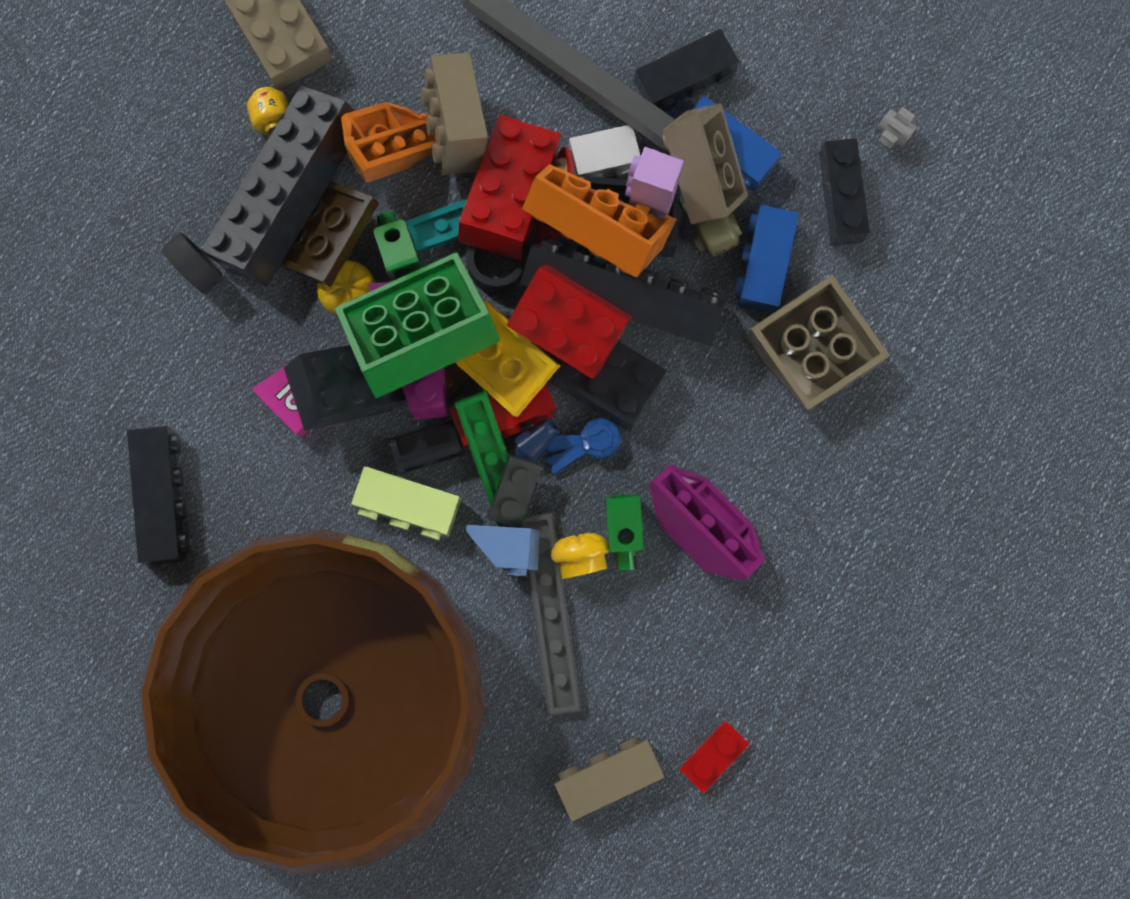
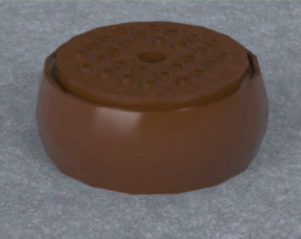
[139,529,486,876]

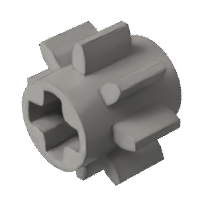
[876,107,917,149]

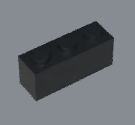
[634,28,739,112]
[819,138,870,246]

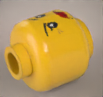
[247,87,289,137]

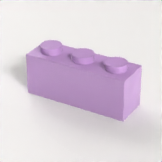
[625,147,684,219]

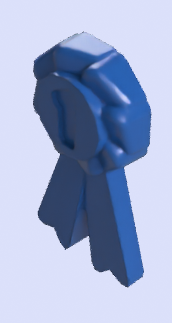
[546,418,621,474]

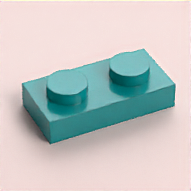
[405,199,467,254]

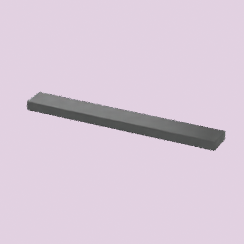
[462,0,675,150]

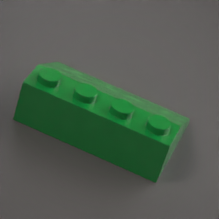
[335,252,500,399]

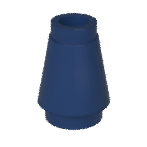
[511,417,560,462]

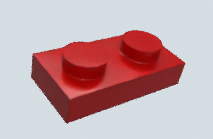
[679,720,750,794]

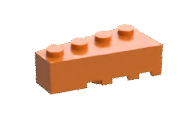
[522,164,677,278]

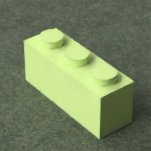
[351,466,461,541]

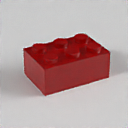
[506,264,633,379]

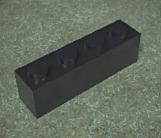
[127,426,189,566]

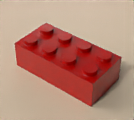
[458,114,561,261]

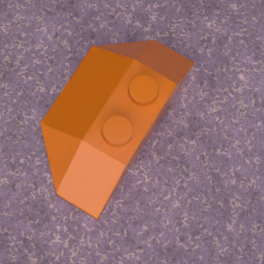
[341,102,435,183]

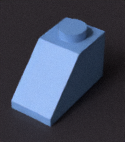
[466,525,540,576]

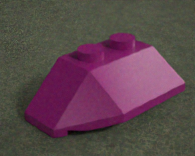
[649,464,766,581]

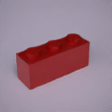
[449,384,556,451]

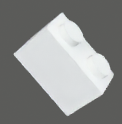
[569,125,641,179]

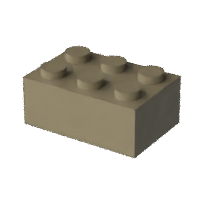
[224,0,332,90]
[420,52,488,175]
[663,103,748,224]

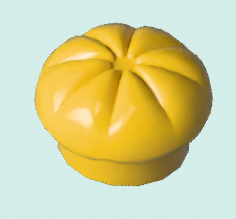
[317,260,375,316]
[551,533,609,579]

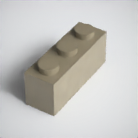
[554,736,665,822]

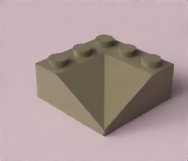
[747,275,890,411]

